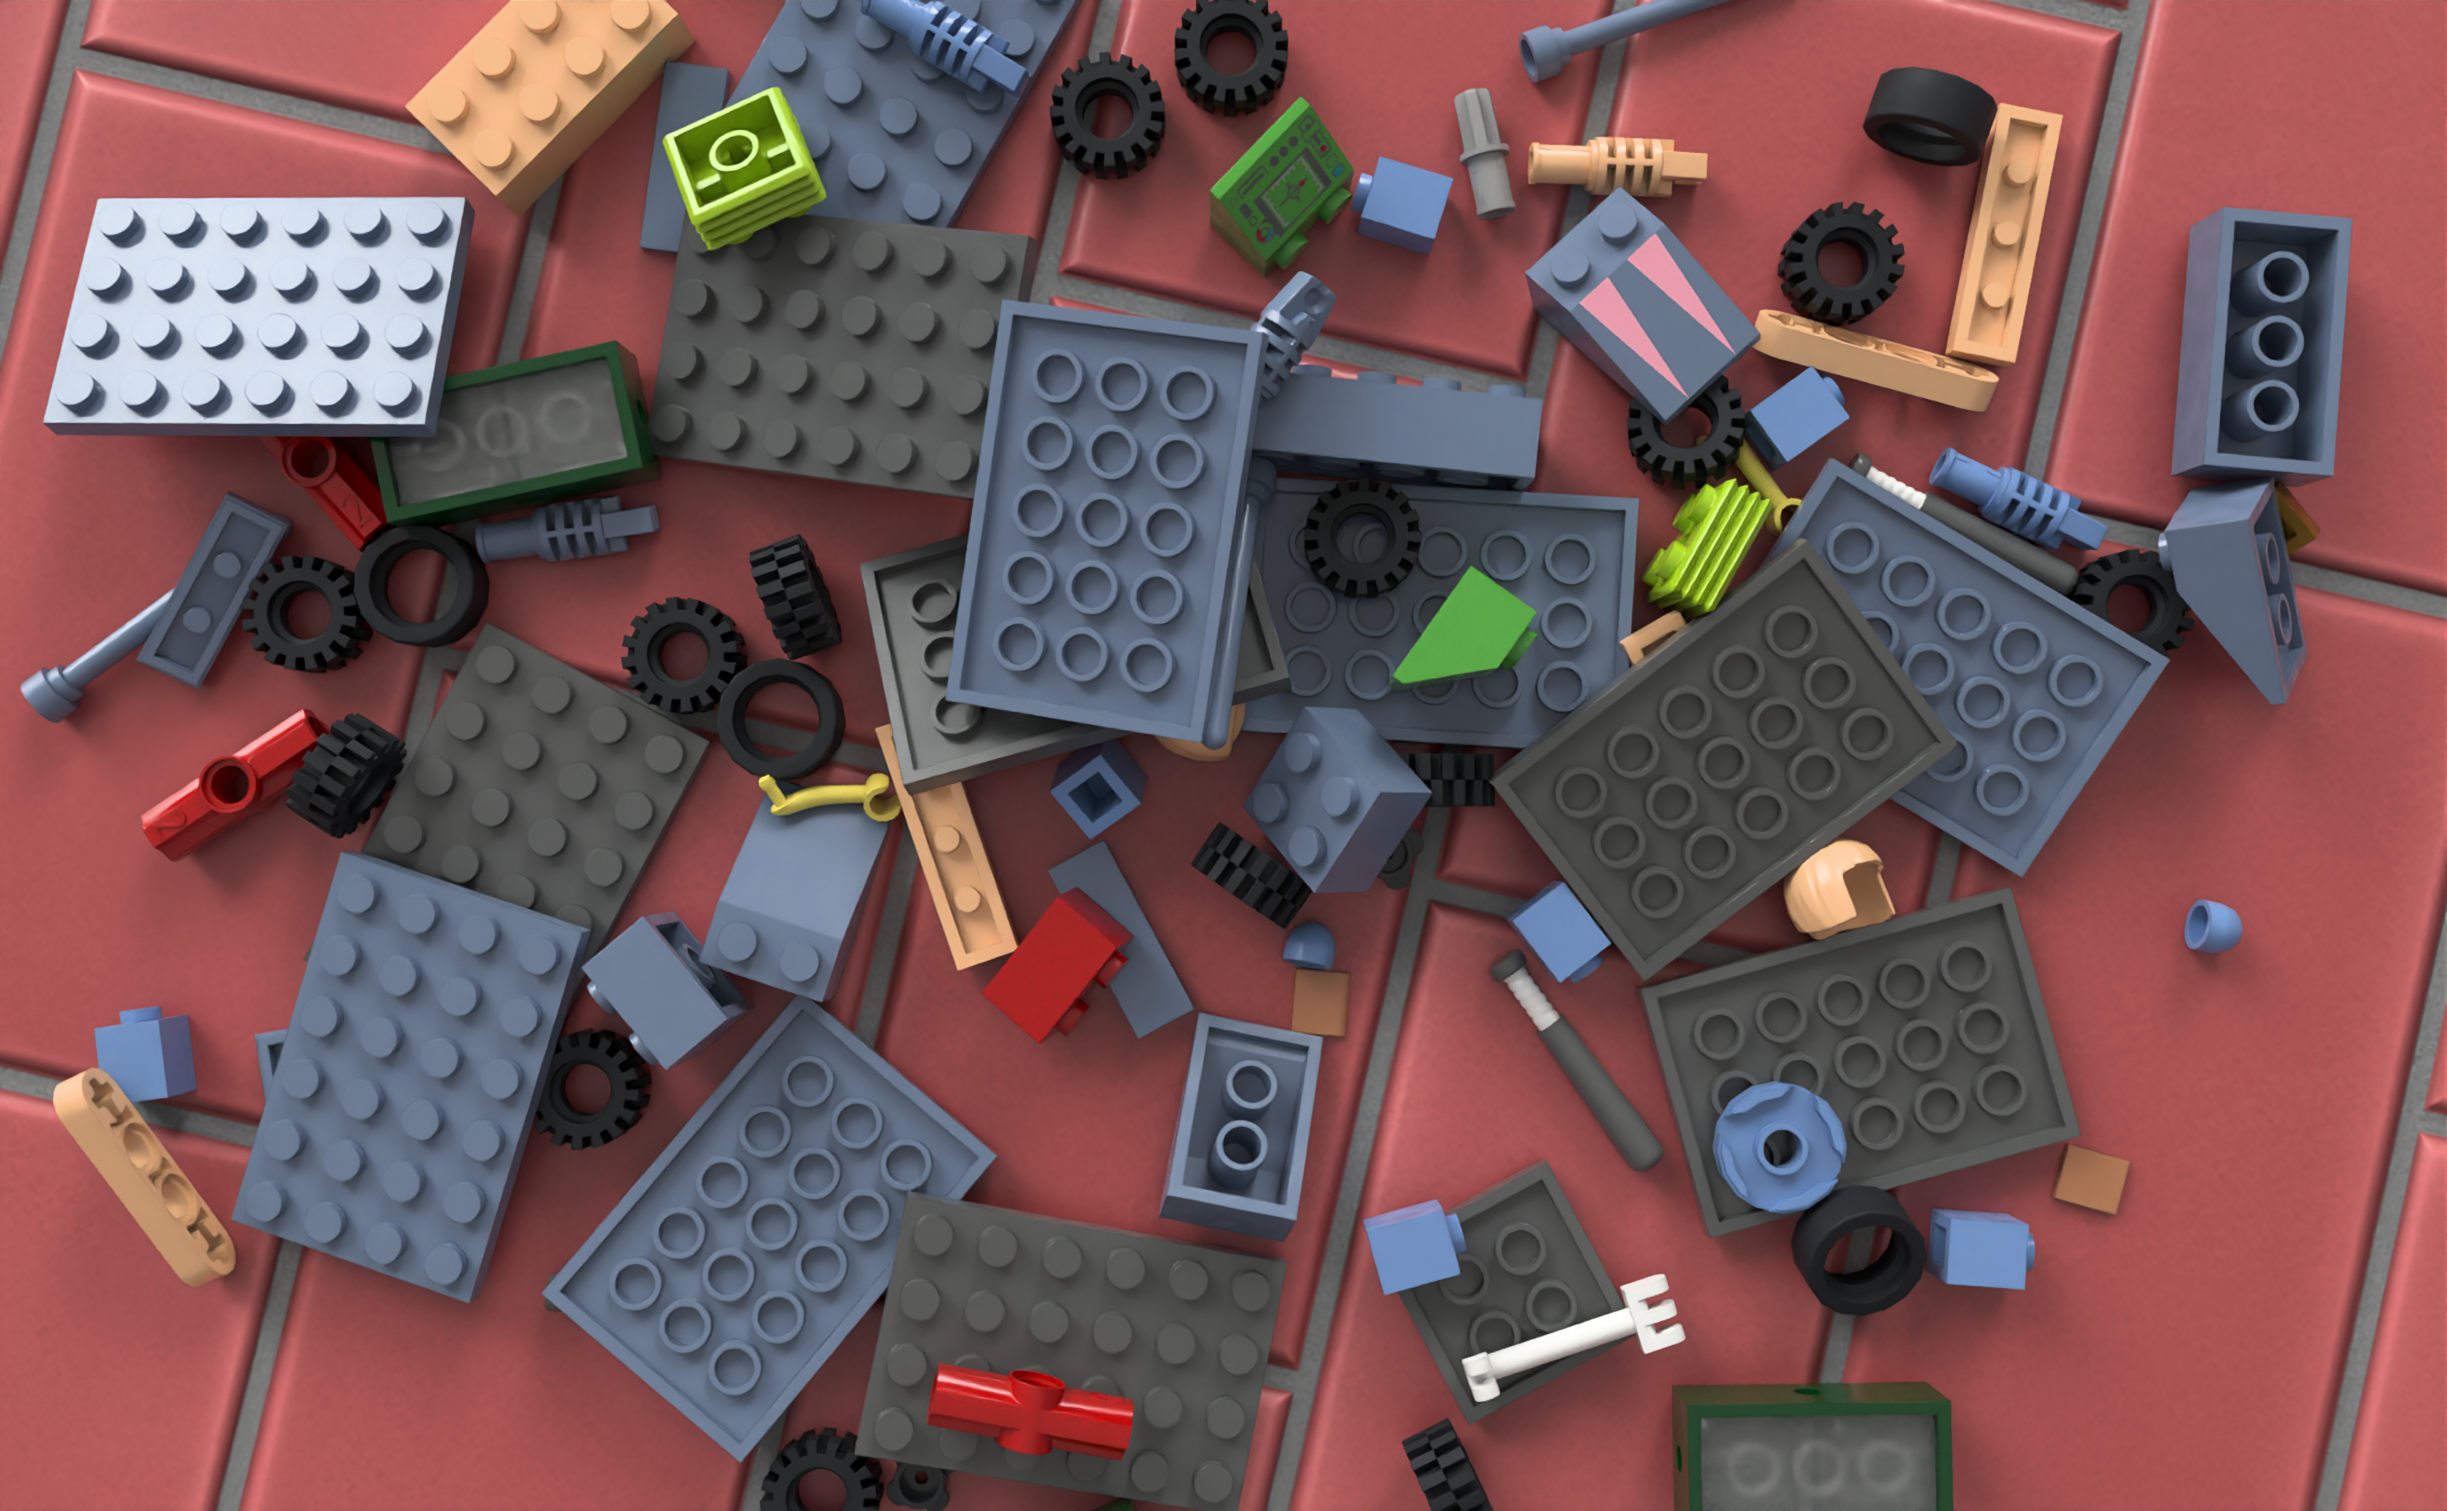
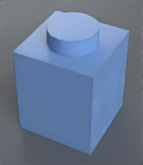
[1351,156,1453,255]
[1744,366,1850,472]
[1050,739,1147,840]
[1505,880,1611,983]
[94,1006,197,1102]
[1363,1199,1467,1295]
[1927,1208,2035,1290]

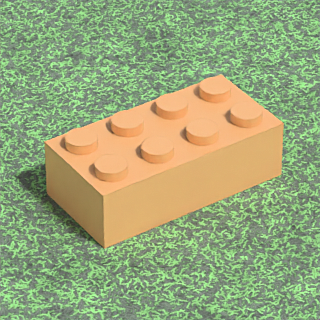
[405,0,696,217]

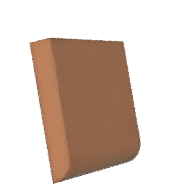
[1291,968,1351,1036]
[2053,1143,2130,1215]

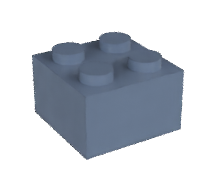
[1242,706,1432,893]
[581,911,755,1070]

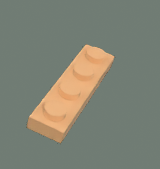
[1945,103,2063,368]
[875,723,1019,971]

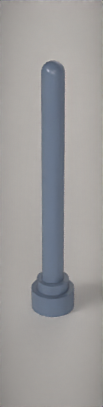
[1519,0,1732,83]
[1203,456,1277,750]
[21,514,292,723]

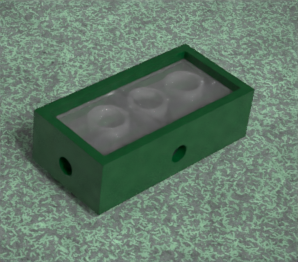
[370,340,662,527]
[1672,1382,1953,1511]

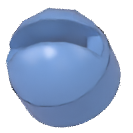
[2184,899,2243,953]
[1282,922,1336,971]

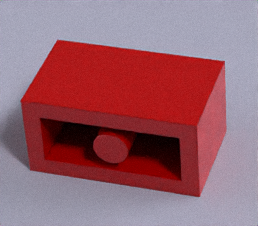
[981,887,1135,1044]

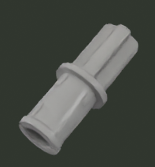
[1454,88,1516,220]

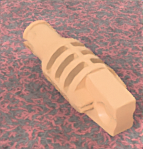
[1527,137,1708,197]

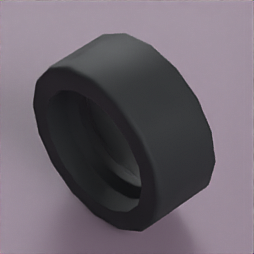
[1863,67,1998,167]
[354,524,490,648]
[716,658,846,781]
[1791,1185,1927,1316]

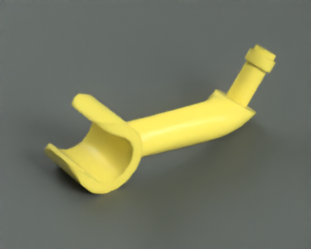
[1696,436,1802,536]
[758,773,901,822]

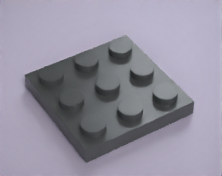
[1398,1158,1636,1425]

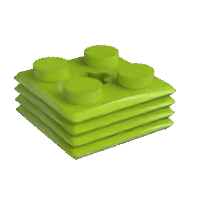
[662,87,827,250]
[1641,478,1773,621]

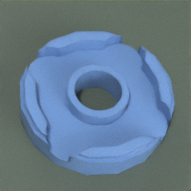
[1712,1081,1847,1214]

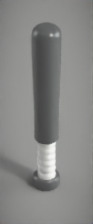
[1847,453,2078,597]
[1489,949,1664,1172]

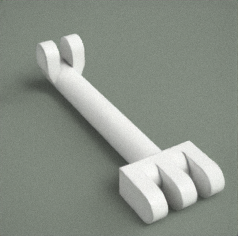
[1462,1274,1686,1402]

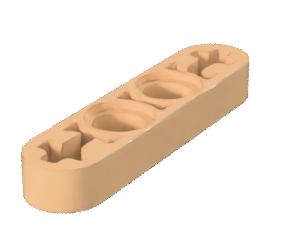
[1753,309,1999,412]
[53,1068,236,1287]

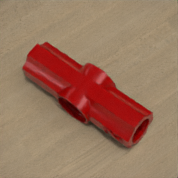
[257,436,399,552]
[141,709,330,862]
[926,1363,1134,1461]

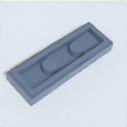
[639,61,732,255]
[136,491,291,690]
[1048,840,1195,1039]

